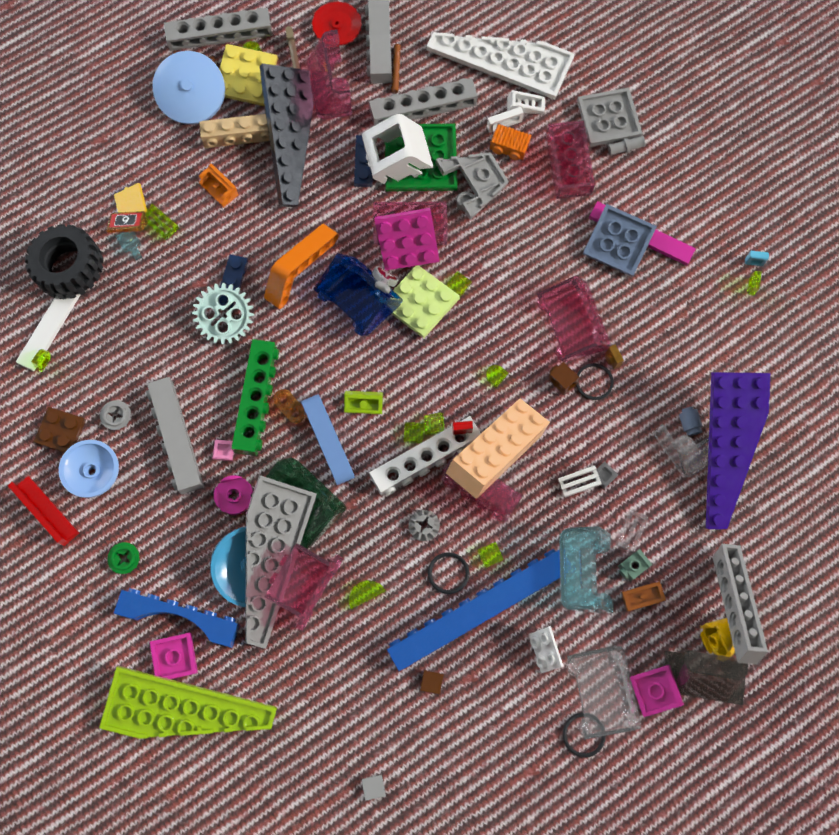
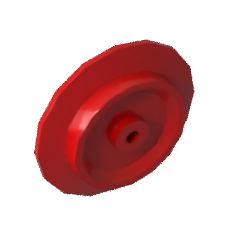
[312,1,362,46]

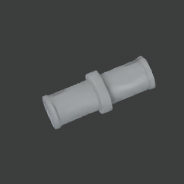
[608,136,646,156]

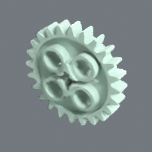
[192,283,255,344]

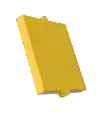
[114,183,147,214]

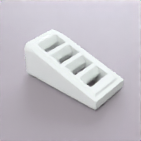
[507,90,545,114]

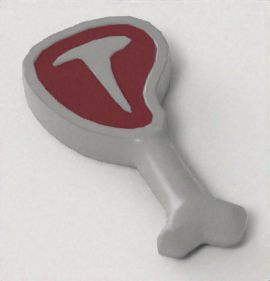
[372,266,398,293]

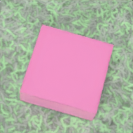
[212,440,234,462]

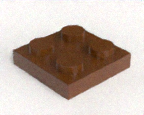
[33,407,86,453]

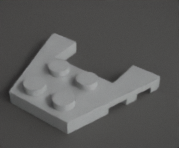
[435,152,509,220]

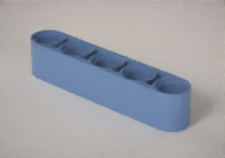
[301,394,355,485]

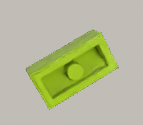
[344,391,383,414]

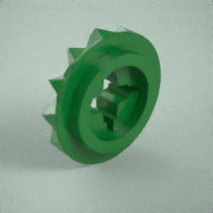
[107,542,140,575]

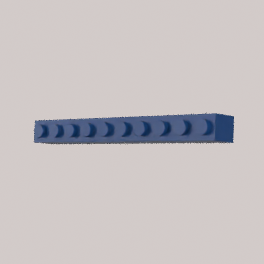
[387,549,573,672]

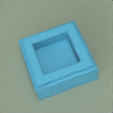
[745,251,769,266]

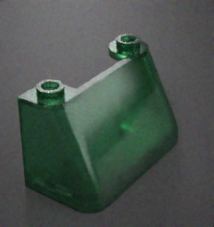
[251,458,347,550]

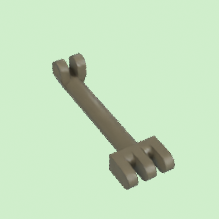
[285,26,300,69]

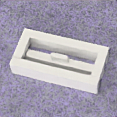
[487,107,524,133]
[558,465,602,497]

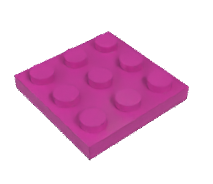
[375,208,440,270]

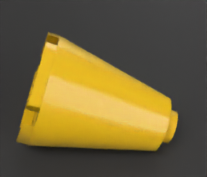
[700,618,735,662]

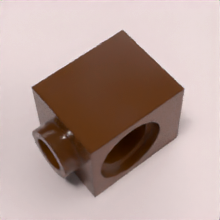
[548,362,579,396]

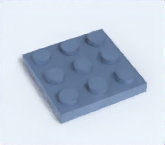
[583,204,657,277]

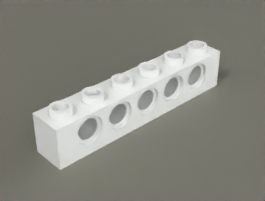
[369,416,481,496]

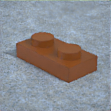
[621,581,666,612]

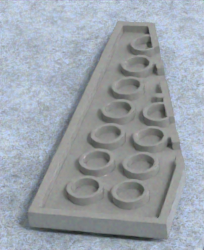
[245,475,317,649]

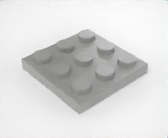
[577,88,643,147]

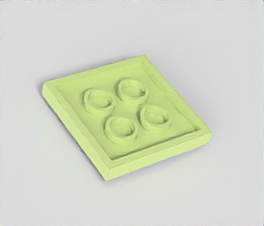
[381,265,460,338]

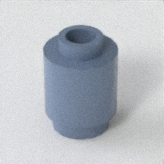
[679,407,703,436]

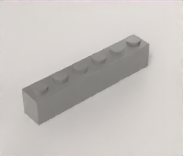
[365,0,392,84]
[146,377,204,495]

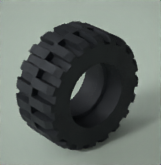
[25,224,103,299]

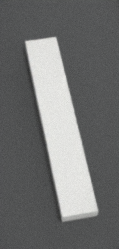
[16,294,80,371]

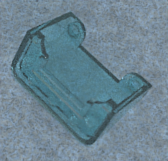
[559,526,613,614]

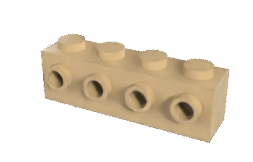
[199,114,270,148]

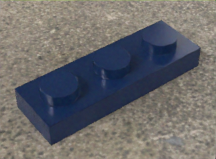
[354,135,373,187]
[219,254,248,311]

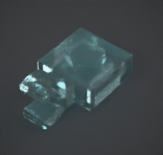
[116,228,143,261]

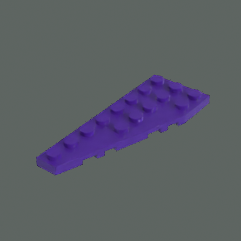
[705,372,771,529]

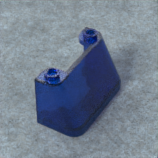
[313,253,403,336]

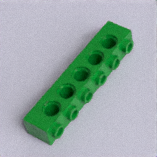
[231,339,279,456]

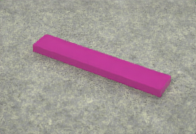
[589,201,696,266]

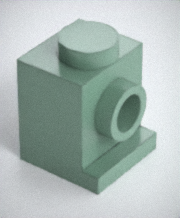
[618,549,652,582]

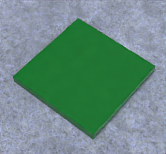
[385,124,458,192]

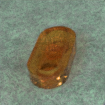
[273,389,305,424]

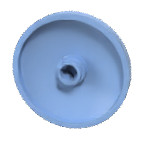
[153,51,225,125]

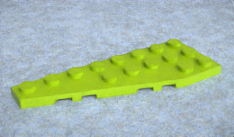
[100,666,277,739]

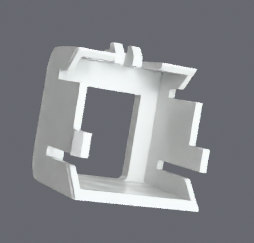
[362,114,433,184]

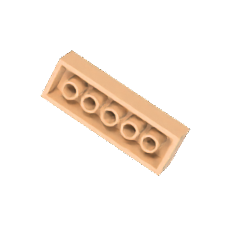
[446,399,550,499]

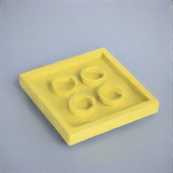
[219,44,278,106]

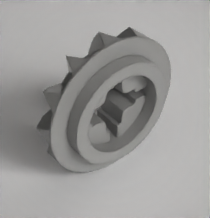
[100,400,131,430]
[409,510,440,541]

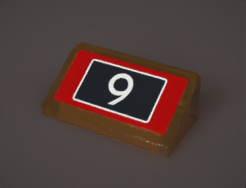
[106,211,148,233]

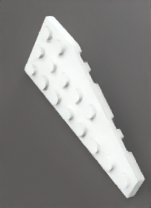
[426,32,575,100]

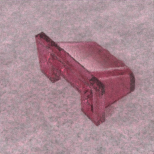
[265,543,344,631]

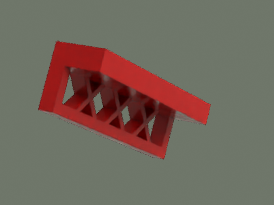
[7,476,80,546]

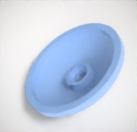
[59,440,119,498]

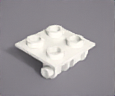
[529,626,563,673]

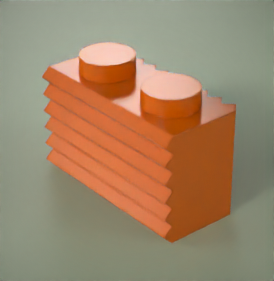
[490,124,531,160]

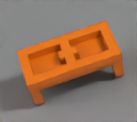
[199,163,238,208]

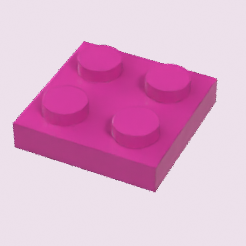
[150,633,198,679]
[630,665,684,717]

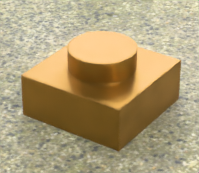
[605,344,624,369]

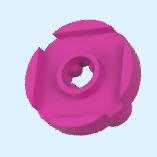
[214,475,253,515]

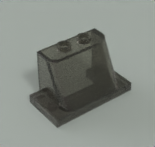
[663,650,748,705]

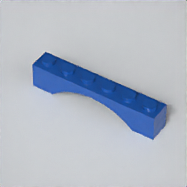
[114,588,240,648]

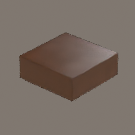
[420,670,444,695]

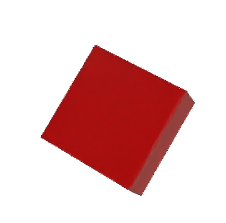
[452,421,473,435]

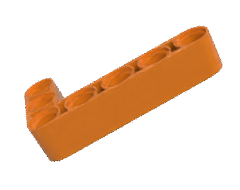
[264,224,339,309]

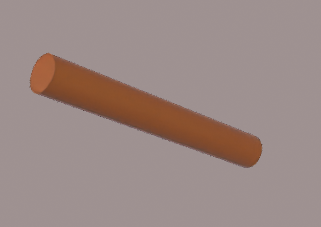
[392,44,401,94]

